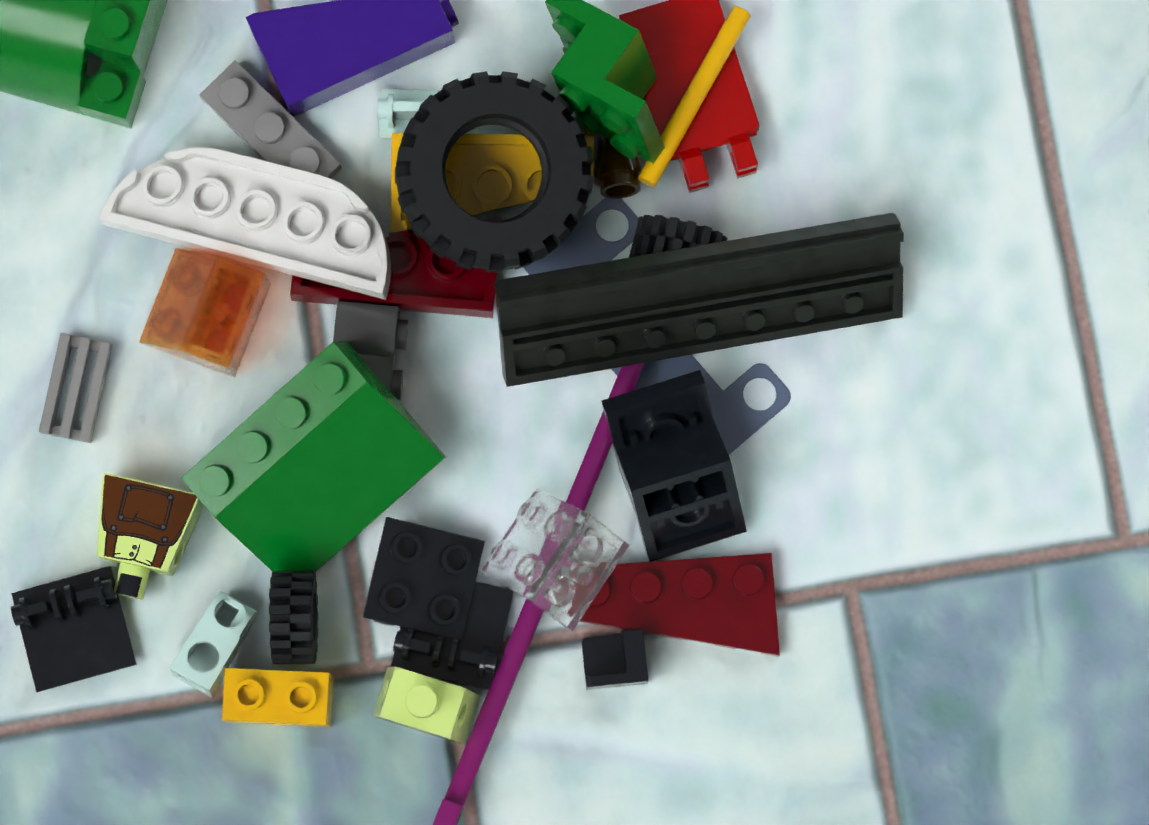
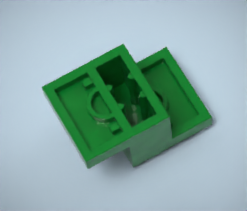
[545,0,665,164]

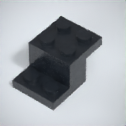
[601,370,747,562]

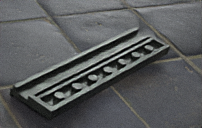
[494,213,904,387]

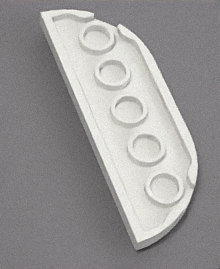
[98,147,391,300]

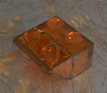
[139,248,271,377]

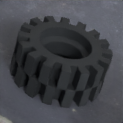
[629,215,728,258]
[269,571,318,664]

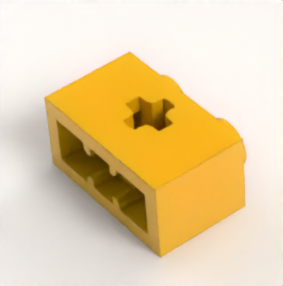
[222,668,334,728]

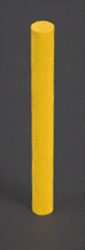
[638,6,751,188]

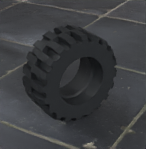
[395,71,594,272]

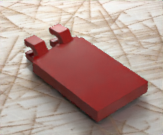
[619,0,760,193]

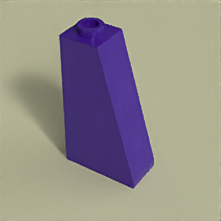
[246,0,459,117]

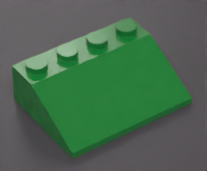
[181,341,446,572]

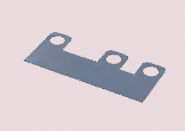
[523,197,791,455]

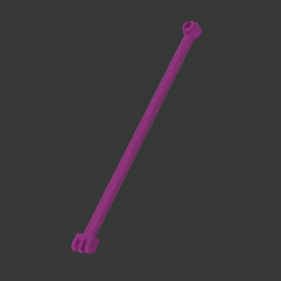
[433,363,645,825]

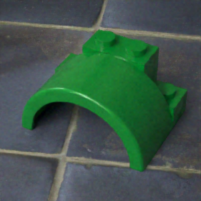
[0,0,168,128]

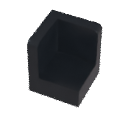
[582,629,648,690]

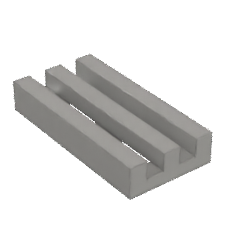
[39,333,113,443]

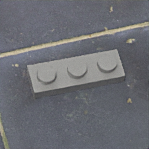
[199,60,342,179]

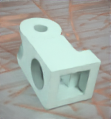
[169,591,258,698]

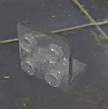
[481,489,630,631]

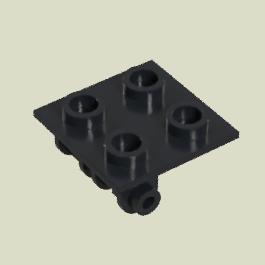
[363,517,485,641]
[11,566,137,693]
[391,582,514,690]

